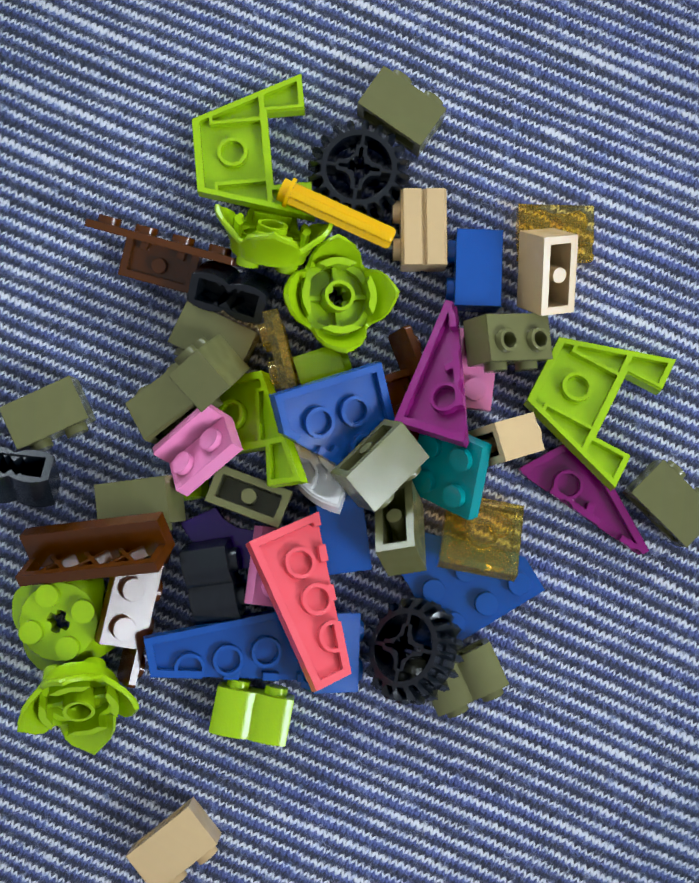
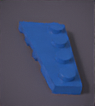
[143,609,302,682]

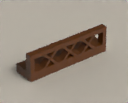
[15,512,175,586]

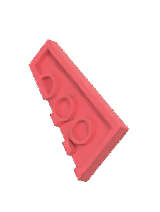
[245,511,352,692]

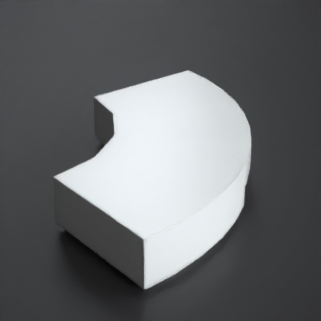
[294,442,347,514]

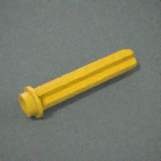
[276,178,396,249]

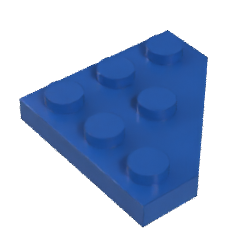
[269,362,395,466]
[401,532,545,641]

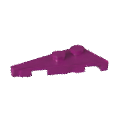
[394,300,469,448]
[517,444,649,555]

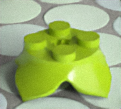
[214,204,334,275]
[283,234,400,354]
[12,578,115,671]
[17,657,139,755]

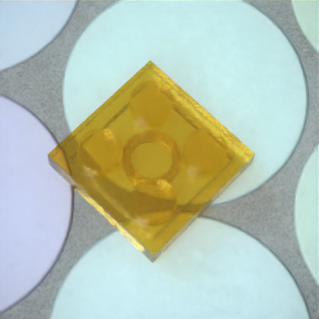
[258,308,299,390]
[437,498,524,582]

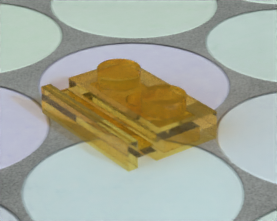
[516,204,594,263]

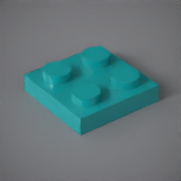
[412,433,492,520]

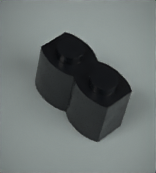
[187,261,277,323]
[0,446,61,507]
[179,537,250,625]

